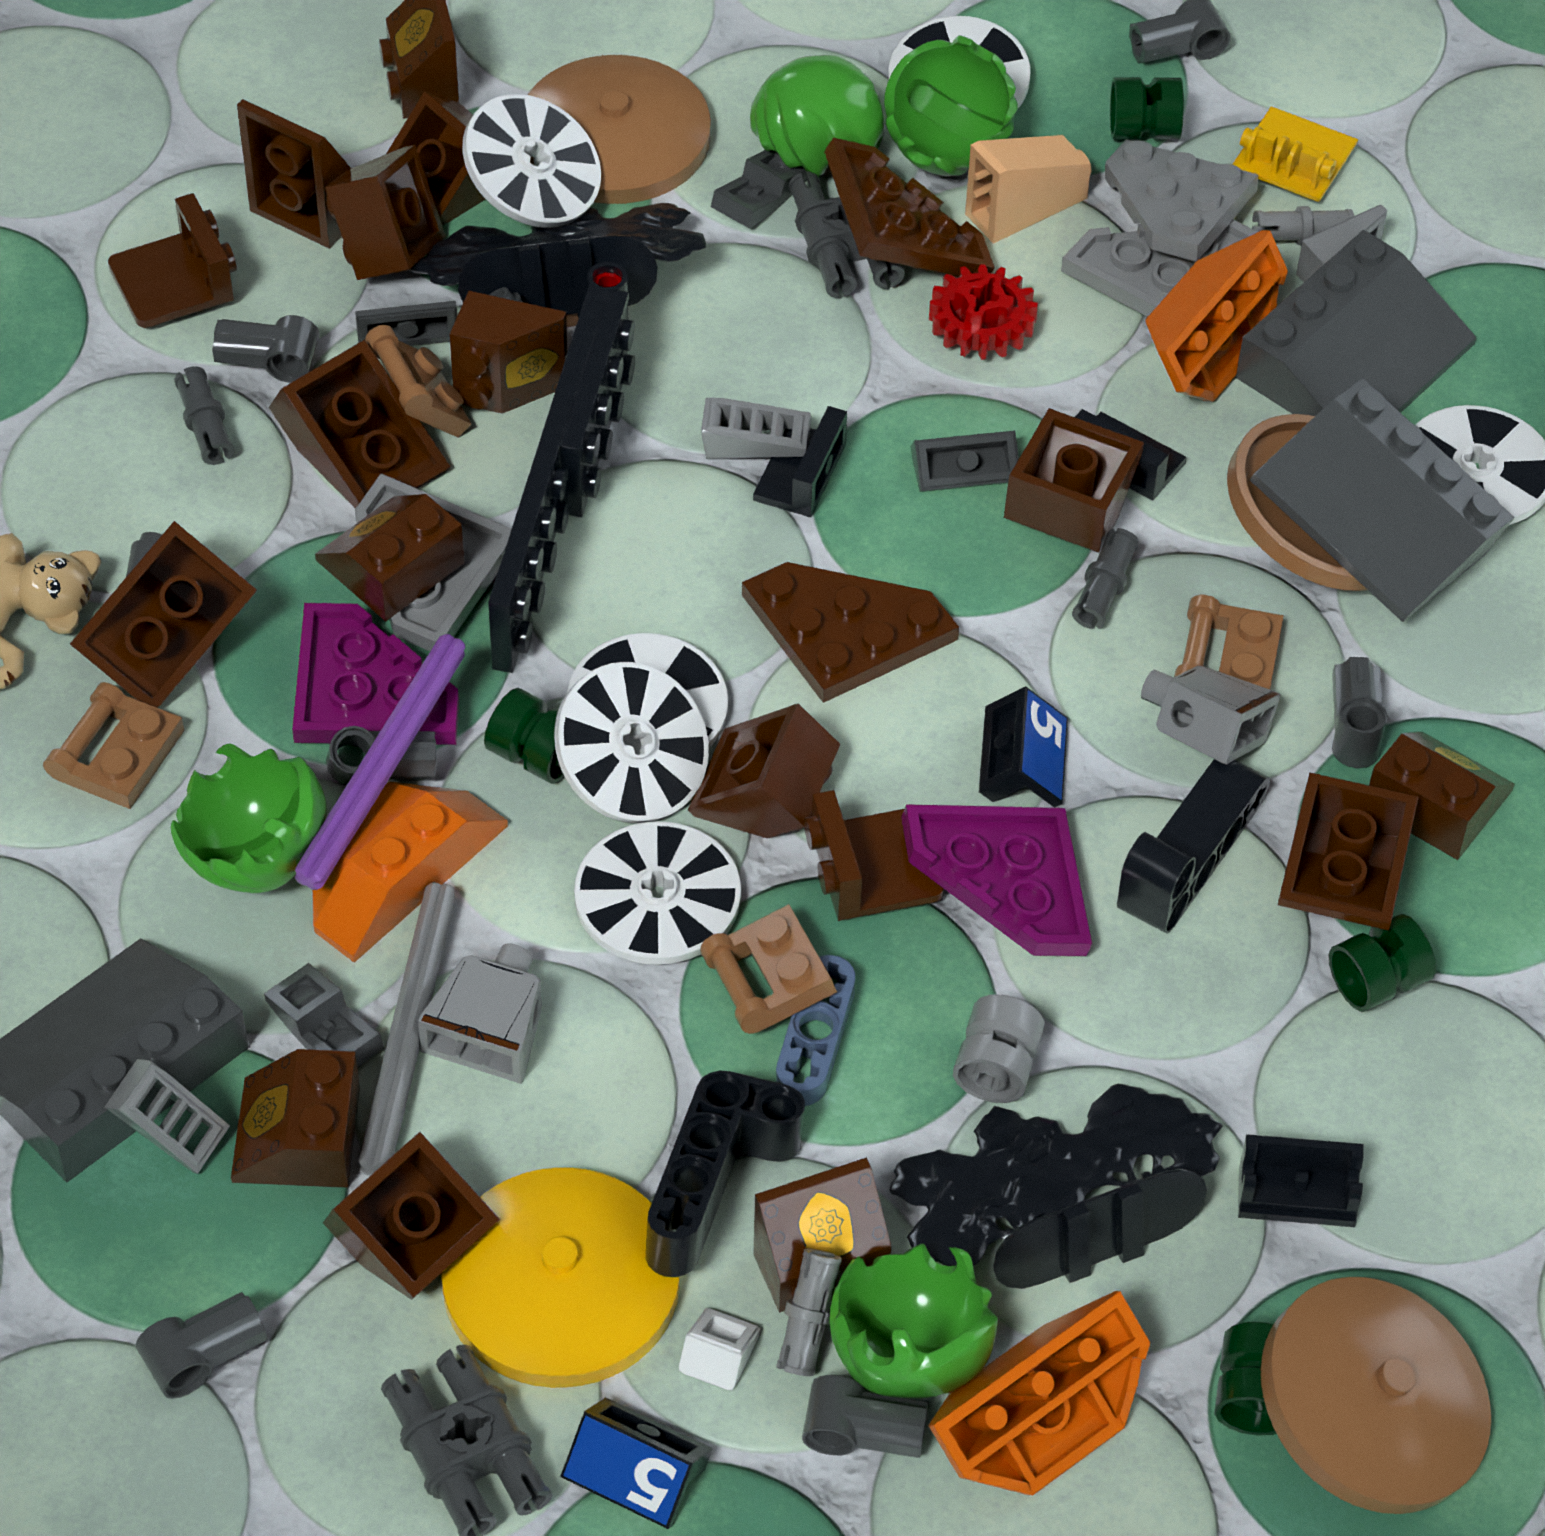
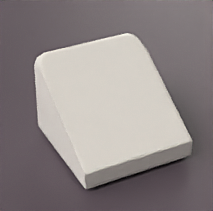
[679,1308,761,1390]

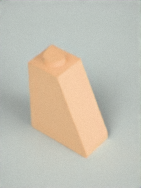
[965,135,1092,244]

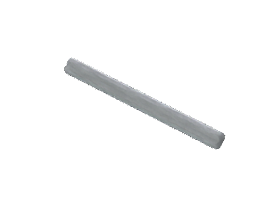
[358,882,456,1175]

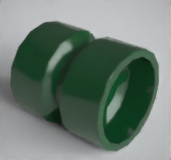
[1110,77,1184,139]
[484,687,565,784]
[1329,914,1436,1012]
[1214,1322,1277,1436]

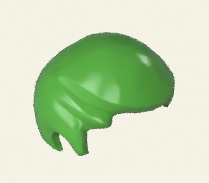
[884,35,1018,176]
[750,55,885,178]
[170,743,327,893]
[830,1244,998,1399]

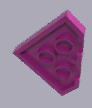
[292,603,459,745]
[901,804,1092,956]

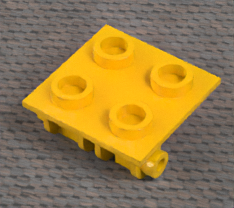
[1232,106,1358,202]

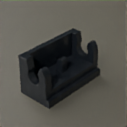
[1238,1134,1364,1227]

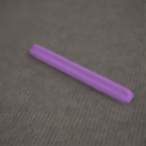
[295,634,465,890]

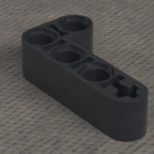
[1117,759,1270,934]
[645,1070,805,1277]

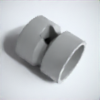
[953,994,1045,1103]

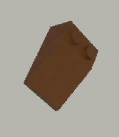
[237,99,351,249]
[268,340,451,509]
[70,521,257,708]
[1278,772,1418,930]

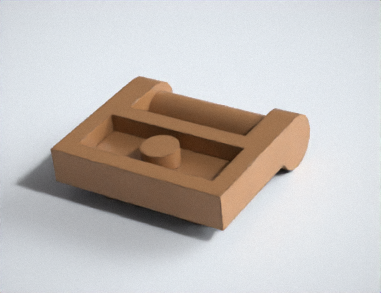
[365,325,472,438]
[1174,594,1284,690]
[43,682,184,809]
[700,904,837,1034]

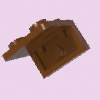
[108,193,237,328]
[804,790,944,921]

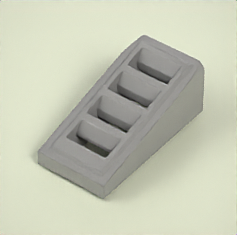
[1296,204,1388,283]
[701,398,811,459]
[104,1059,230,1174]

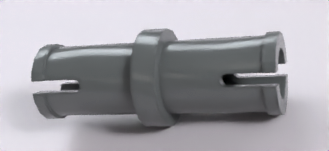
[174,366,234,465]
[1072,528,1139,629]

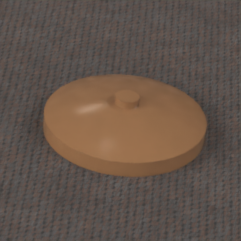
[528,55,710,204]
[1227,414,1367,591]
[1261,1277,1491,1514]

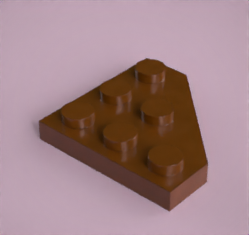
[824,138,995,277]
[742,562,959,703]

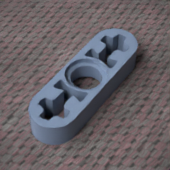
[776,955,855,1106]

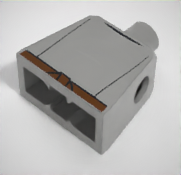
[1141,666,1281,764]
[418,943,542,1084]

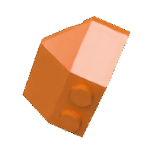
[1145,230,1288,402]
[313,782,508,963]
[928,1291,1150,1496]

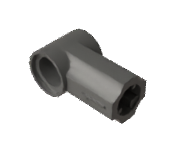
[1129,0,1231,63]
[212,315,319,383]
[1332,657,1387,768]
[326,726,436,785]
[136,1292,267,1399]
[802,1375,929,1458]

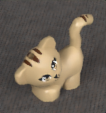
[0,533,101,689]

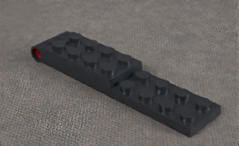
[488,262,635,673]

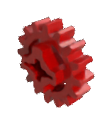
[929,264,1038,360]

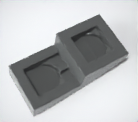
[711,150,807,228]
[264,963,384,1067]

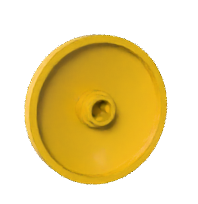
[441,1167,680,1388]

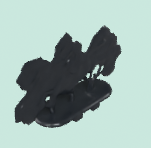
[410,203,706,318]
[889,1083,1223,1289]

